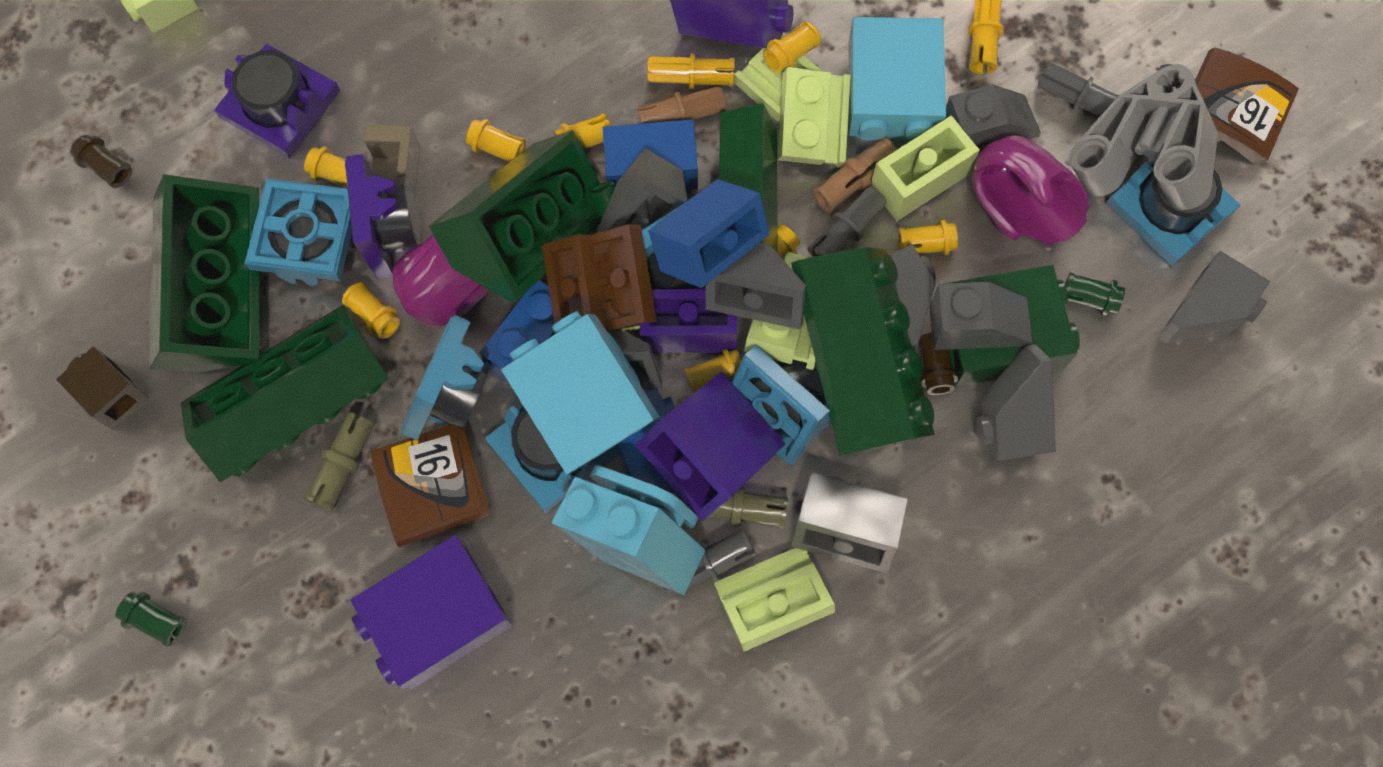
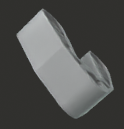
[1069,64,1218,210]

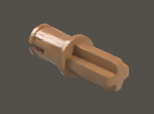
[637,87,727,124]

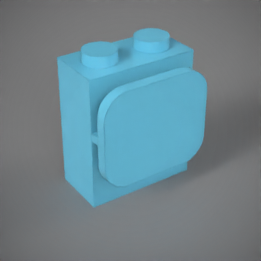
[848,17,946,141]
[501,311,660,475]
[552,465,706,595]

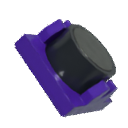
[214,44,340,158]
[345,154,421,279]

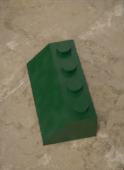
[428,130,601,302]
[149,174,259,373]
[791,247,935,456]
[180,304,389,483]

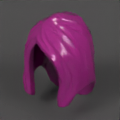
[972,135,1090,246]
[393,234,489,327]

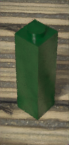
[719,103,778,253]

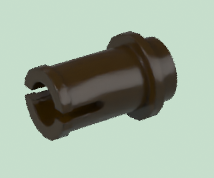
[70,135,132,188]
[918,332,959,395]

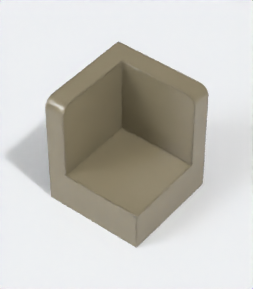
[364,125,421,195]

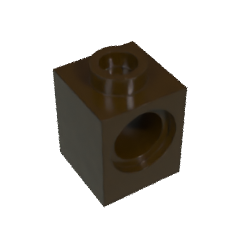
[56,346,149,430]

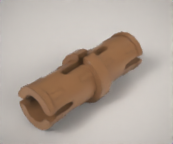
[812,137,897,213]

